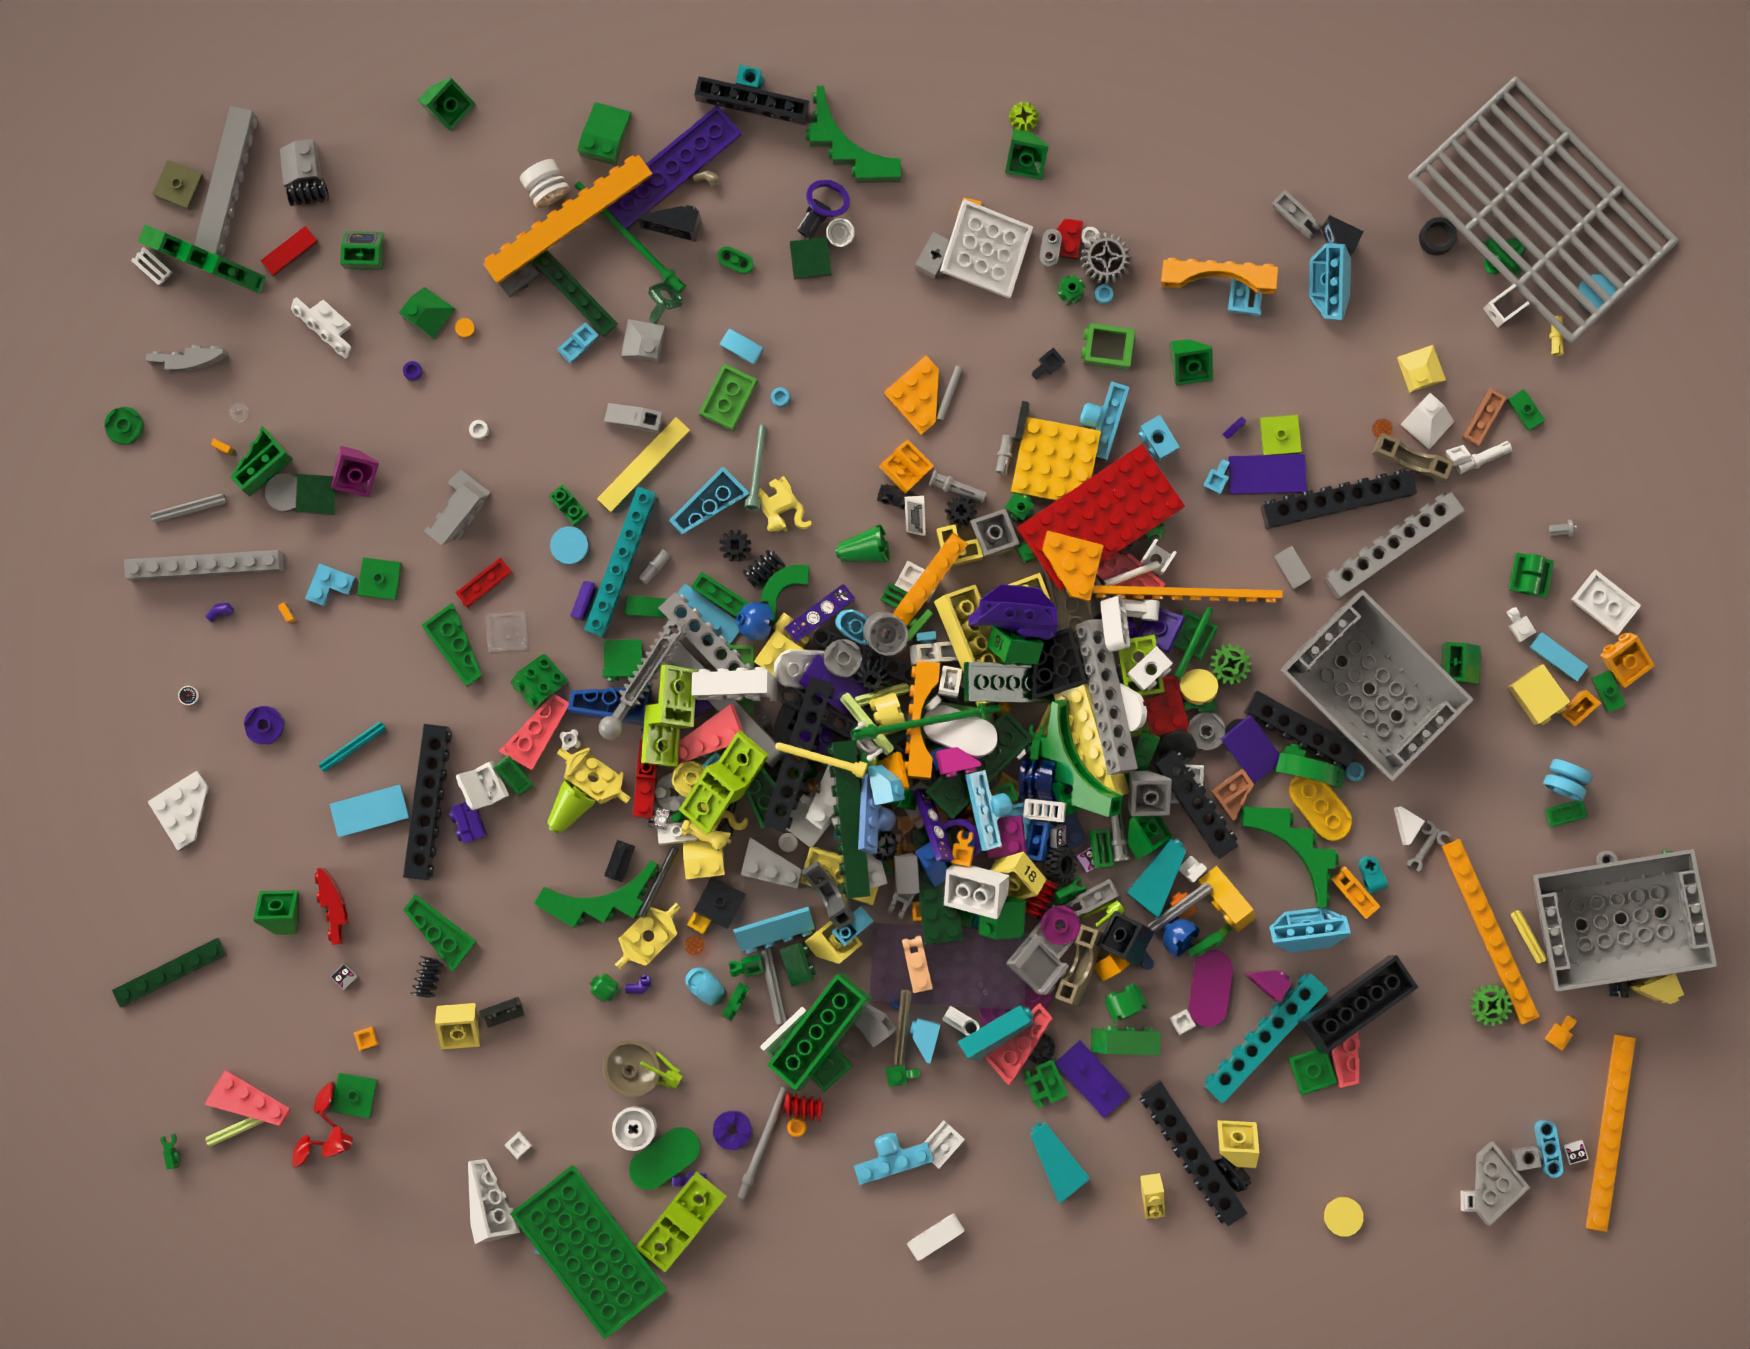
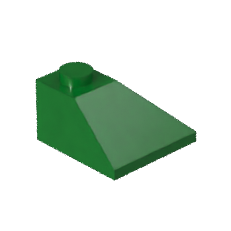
[417,77,475,131]
[1005,129,1049,180]
[399,287,456,339]
[1170,339,1213,386]
[1127,815,1173,860]
[253,890,299,935]

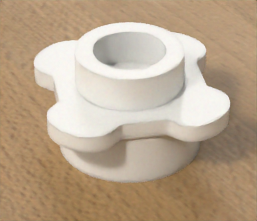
[560,729,581,750]

